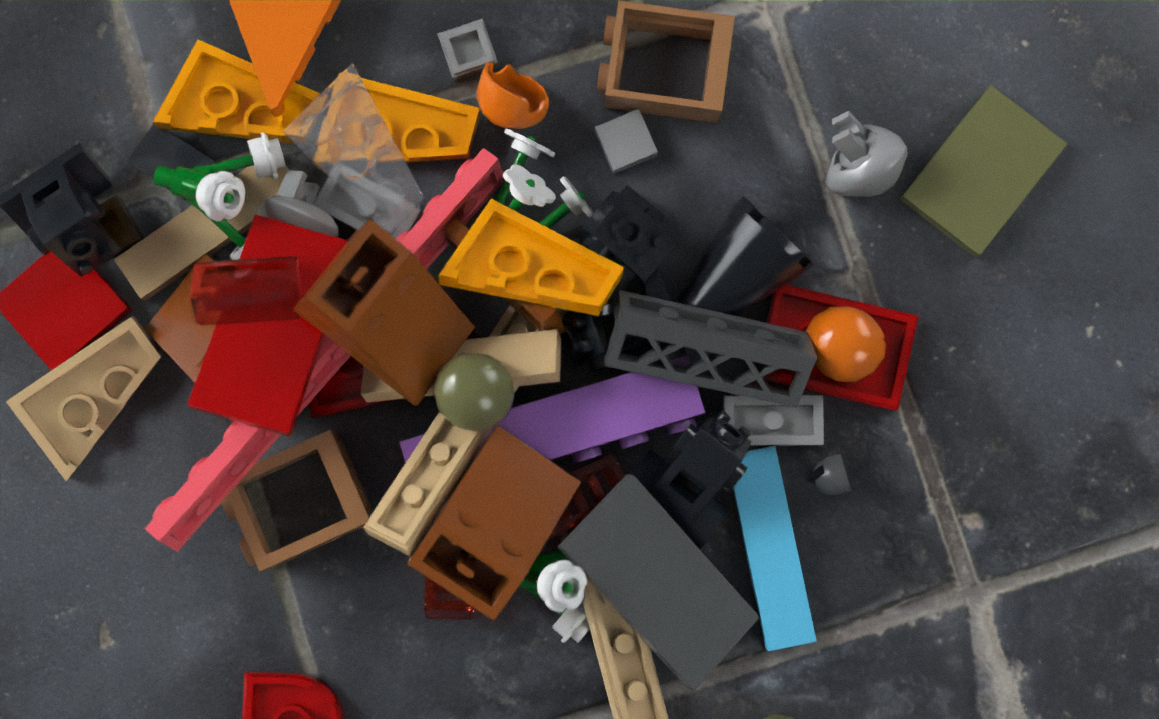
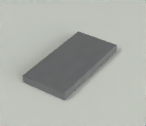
[558,474,760,691]

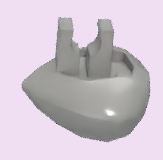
[825,111,908,197]
[257,170,338,237]

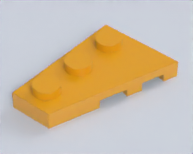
[153,40,331,145]
[314,72,481,169]
[439,199,624,316]

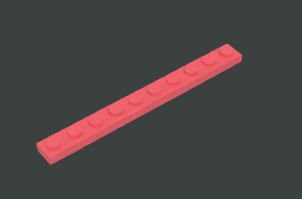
[145,148,505,552]

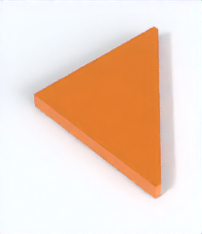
[229,0,341,117]

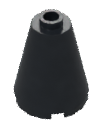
[677,196,813,316]

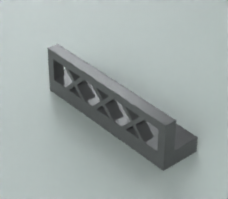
[604,290,817,408]

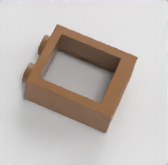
[597,0,735,124]
[221,429,374,572]

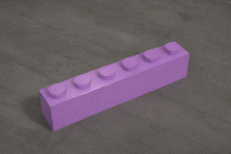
[400,356,705,464]

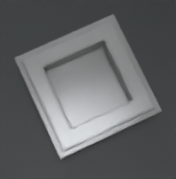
[437,18,499,82]
[595,109,658,174]

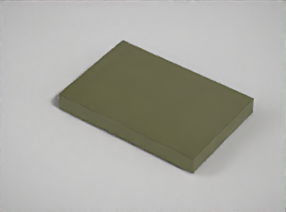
[899,85,1068,259]

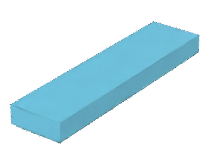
[732,446,817,651]

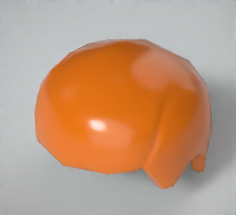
[476,61,549,129]
[805,306,886,382]

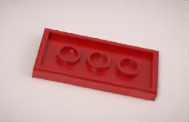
[187,215,348,437]

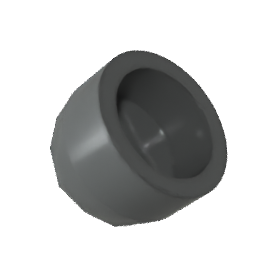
[812,453,852,496]

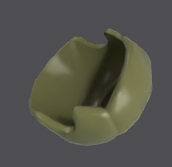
[433,353,515,431]

